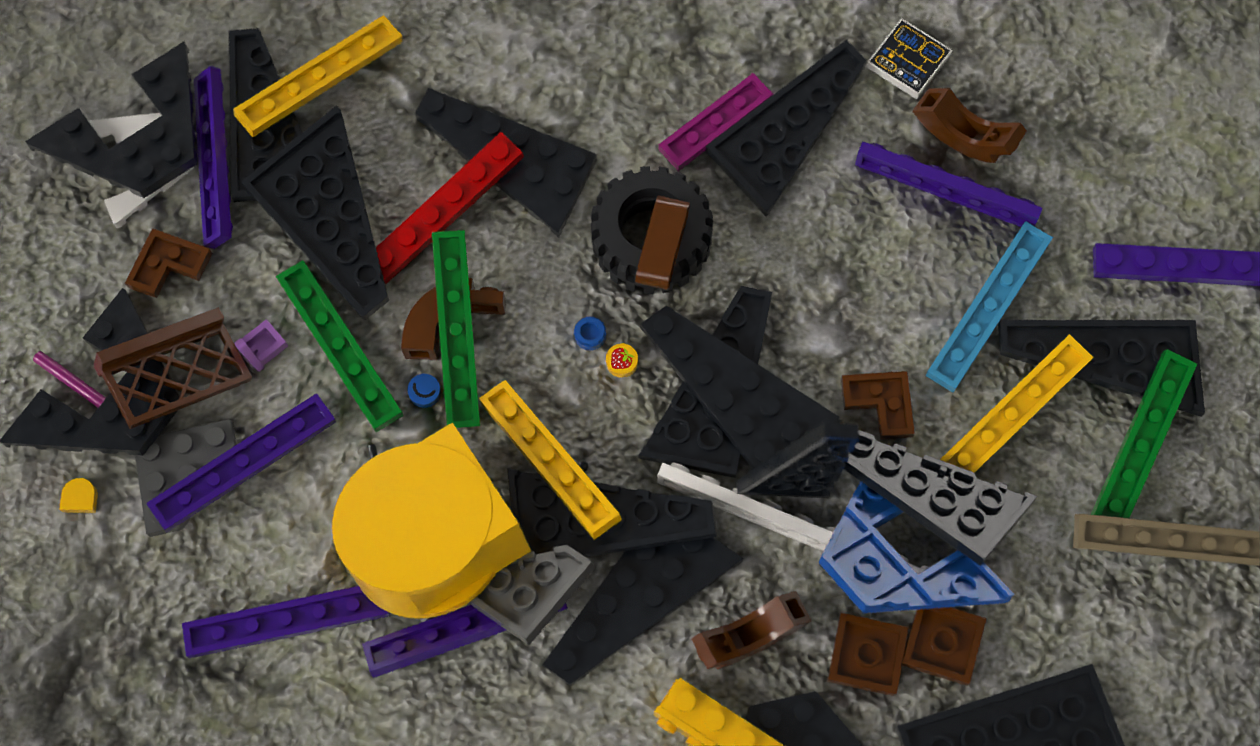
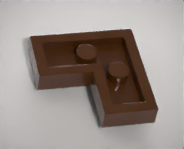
[125,228,213,298]
[841,371,915,440]

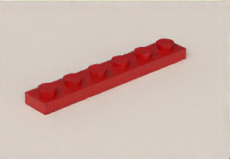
[376,132,524,284]

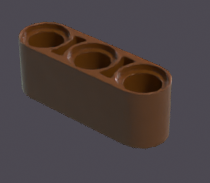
[635,195,690,290]

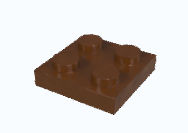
[902,607,987,686]
[827,613,908,696]

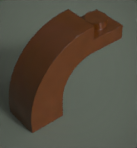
[912,88,1027,163]
[401,278,506,360]
[691,591,812,670]

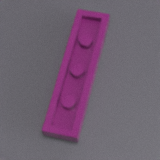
[658,73,773,172]

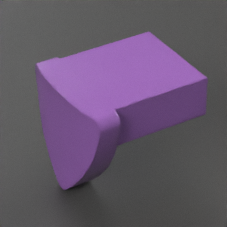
[234,319,288,372]

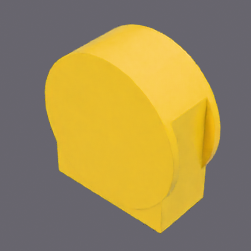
[332,422,531,619]

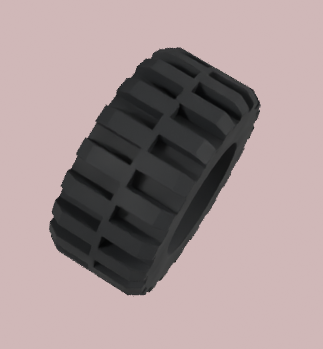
[591,166,713,294]

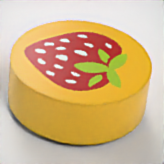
[606,343,638,378]

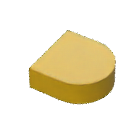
[59,478,98,513]

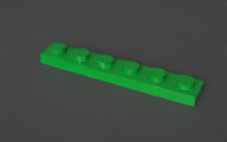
[432,230,480,428]
[276,260,404,433]
[1091,349,1197,518]

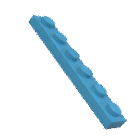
[925,221,1053,393]

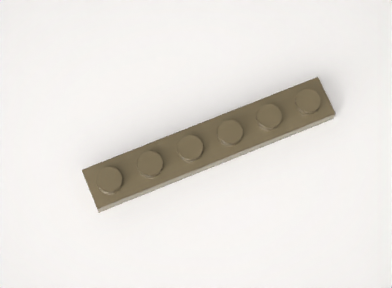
[1073,514,1260,566]

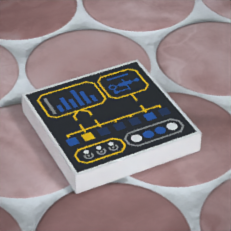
[866,18,952,99]

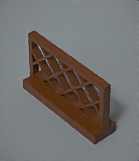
[94,307,252,429]

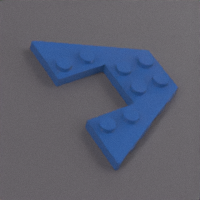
[818,481,1014,613]

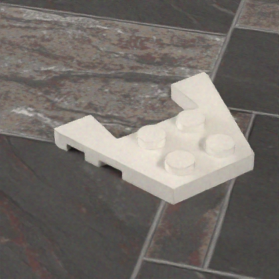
[88,113,194,229]

